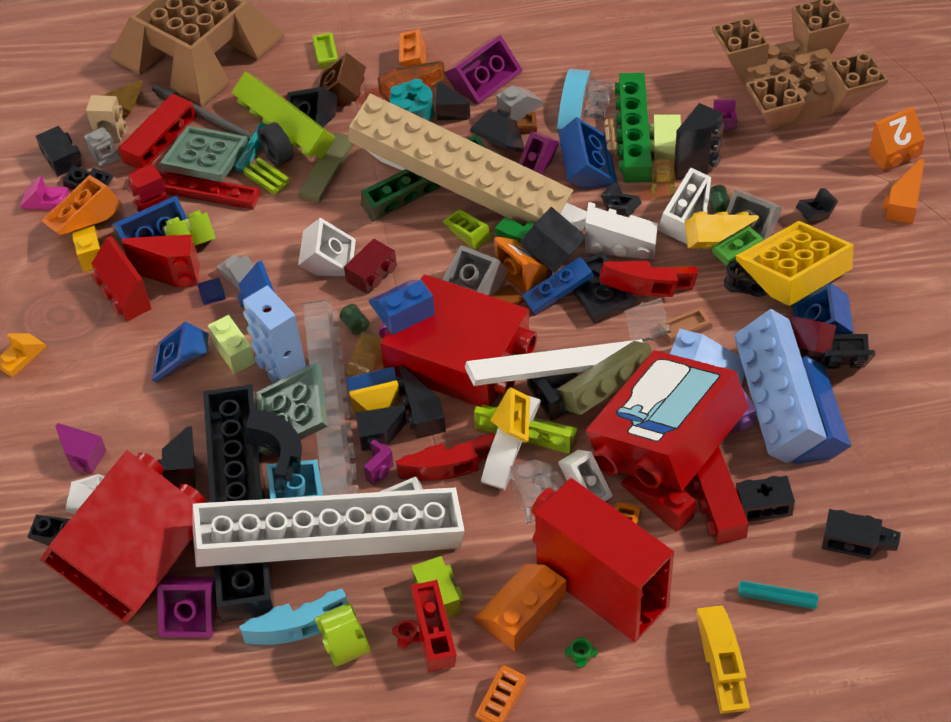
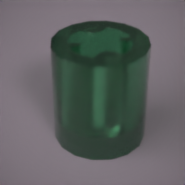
[709,185,730,214]
[339,304,370,335]

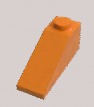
[882,159,925,224]

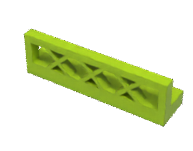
[474,404,578,454]

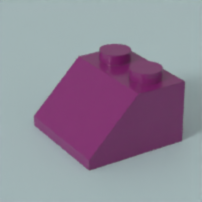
[157,576,217,637]

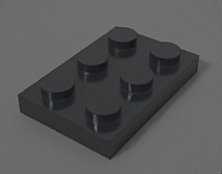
[561,252,636,323]

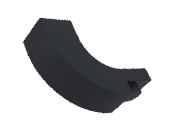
[245,409,302,492]

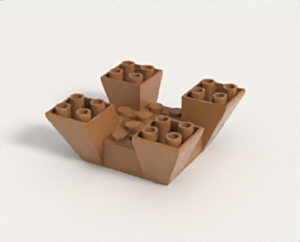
[110,0,284,107]
[712,0,888,130]

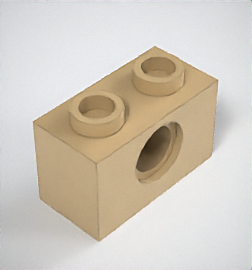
[86,95,127,143]

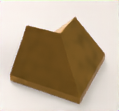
[101,80,143,117]

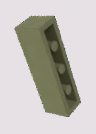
[557,341,653,415]

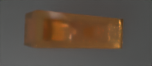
[377,61,445,102]

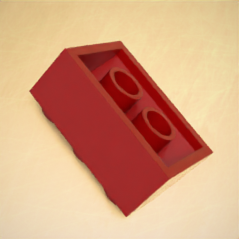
[91,236,152,322]

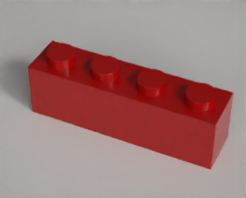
[119,94,196,168]
[691,446,749,544]

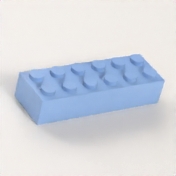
[734,309,827,464]

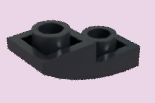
[63,165,113,189]

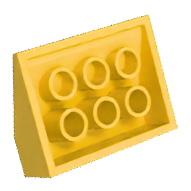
[736,221,854,306]

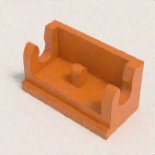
[399,29,426,76]

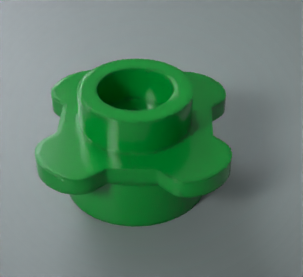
[565,637,598,668]

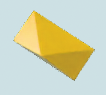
[349,380,400,412]
[490,388,530,443]

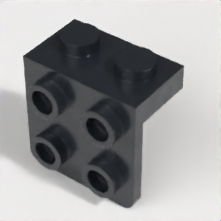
[818,334,876,369]

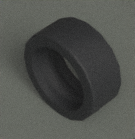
[258,122,294,166]

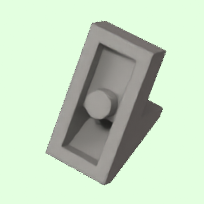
[217,254,254,291]

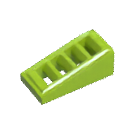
[443,209,491,250]

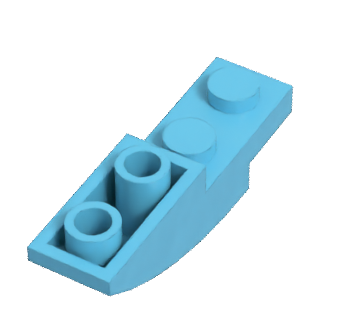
[239,588,348,645]

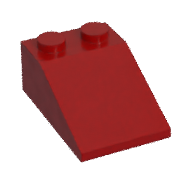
[122,234,200,287]

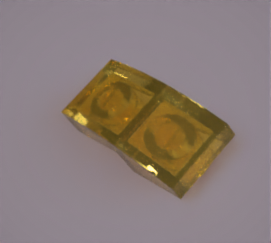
[345,332,383,377]

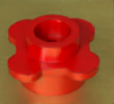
[392,619,421,649]

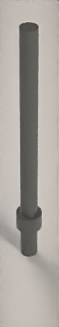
[152,84,253,141]

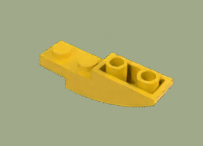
[696,605,750,714]

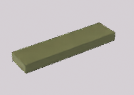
[299,132,354,203]

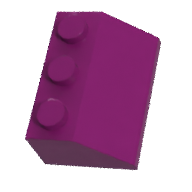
[444,35,523,104]

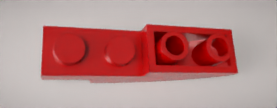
[599,261,698,297]
[396,432,495,481]

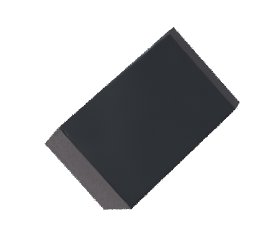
[436,81,471,120]

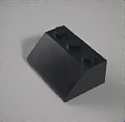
[673,103,724,180]

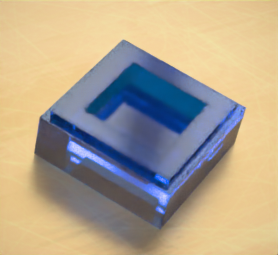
[197,277,226,305]

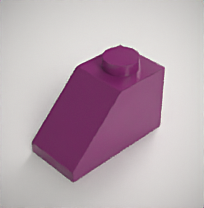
[518,132,560,174]
[55,423,107,474]

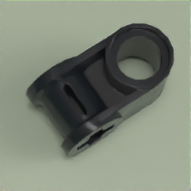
[723,261,767,297]

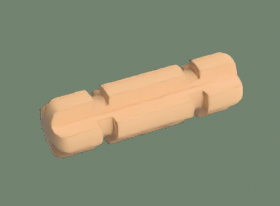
[604,118,618,155]

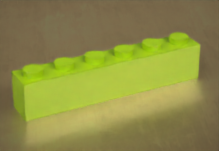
[231,71,336,159]

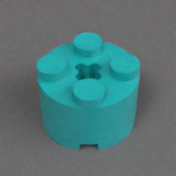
[389,79,434,122]

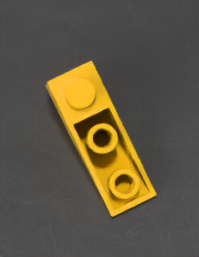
[685,211,759,249]

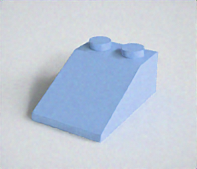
[670,329,745,386]

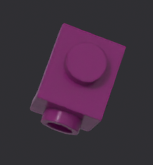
[713,99,738,131]
[364,440,394,486]

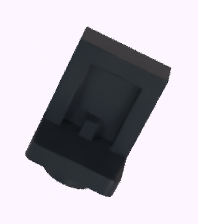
[601,183,642,217]
[796,188,838,221]

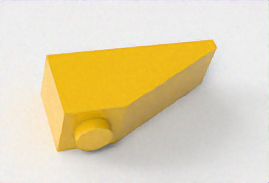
[72,224,101,272]

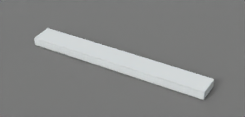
[465,339,643,386]

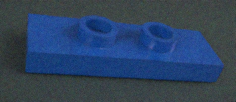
[522,256,594,315]

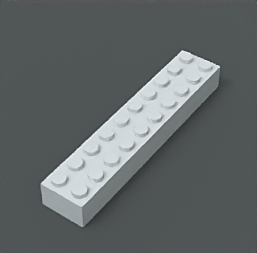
[192,487,465,567]

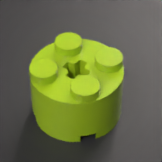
[315,602,371,667]

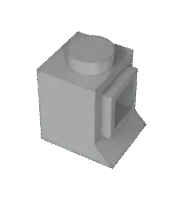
[84,127,120,168]

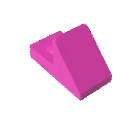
[21,176,70,209]

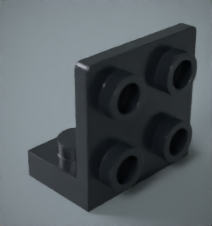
[527,372,578,420]

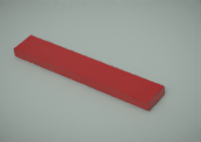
[129,167,261,210]

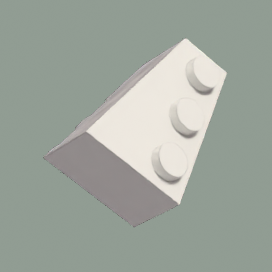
[658,168,711,250]
[585,202,658,259]

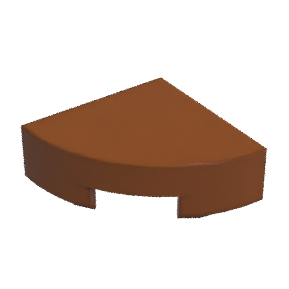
[517,112,537,133]

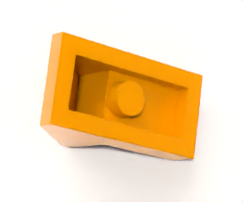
[0,333,47,378]

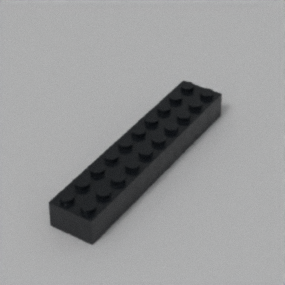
[203,384,275,623]

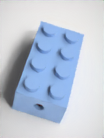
[243,285,306,383]

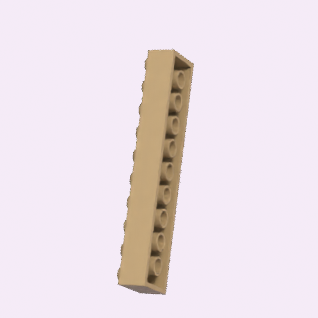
[348,93,573,226]

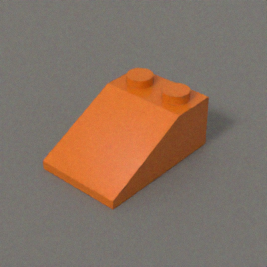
[41,175,123,235]

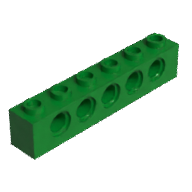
[615,73,652,183]

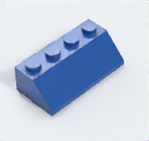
[793,356,851,464]

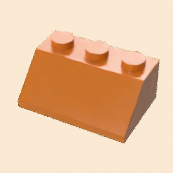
[473,564,566,651]

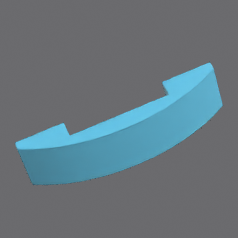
[557,69,590,132]

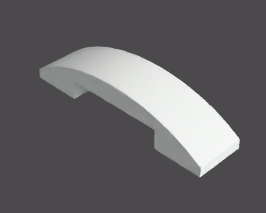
[481,396,541,490]

